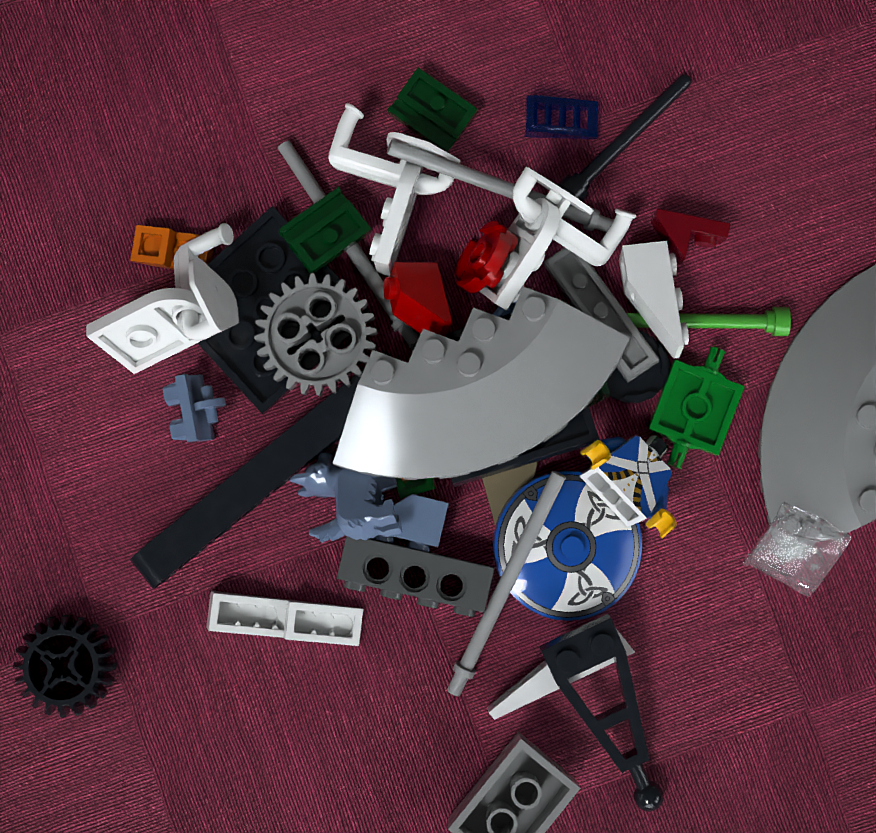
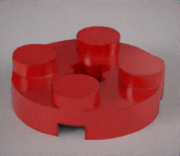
[455,221,518,293]

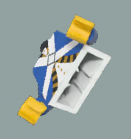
[580,435,677,539]

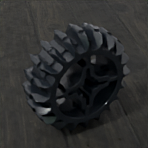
[12,614,118,717]

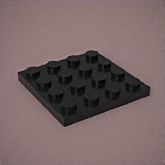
[198,206,371,415]

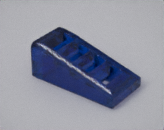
[524,95,598,139]

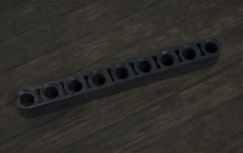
[130,351,392,589]

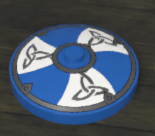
[493,471,642,621]

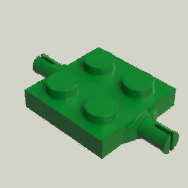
[647,346,745,469]

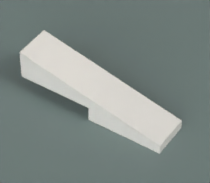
[206,591,363,646]
[487,629,635,720]

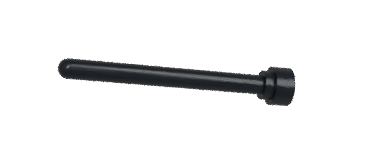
[557,74,692,201]

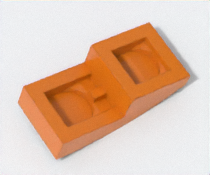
[130,225,214,270]

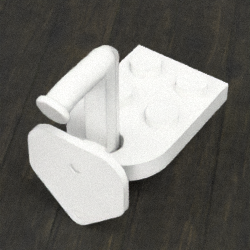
[328,103,460,277]
[480,166,637,311]
[86,223,239,374]

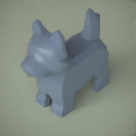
[290,453,403,543]

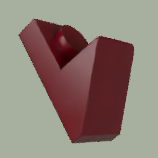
[651,209,731,265]

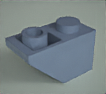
[372,494,449,552]

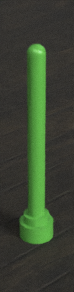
[626,307,791,336]

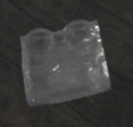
[743,501,851,597]

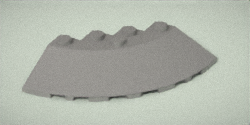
[758,264,876,560]
[333,287,630,480]

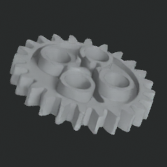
[254,273,378,396]

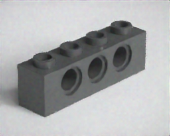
[337,536,494,617]

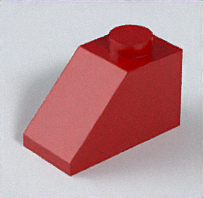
[383,262,452,337]

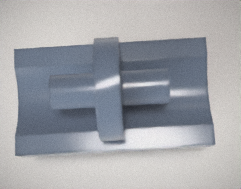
[163,374,226,443]

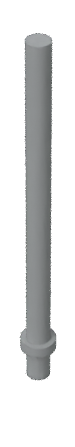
[278,140,419,348]
[387,140,614,233]
[447,471,566,696]

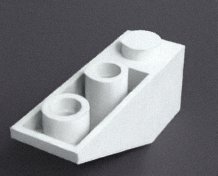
[619,241,689,358]

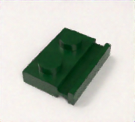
[387,68,478,153]
[279,187,371,274]

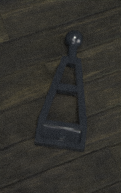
[539,614,664,812]

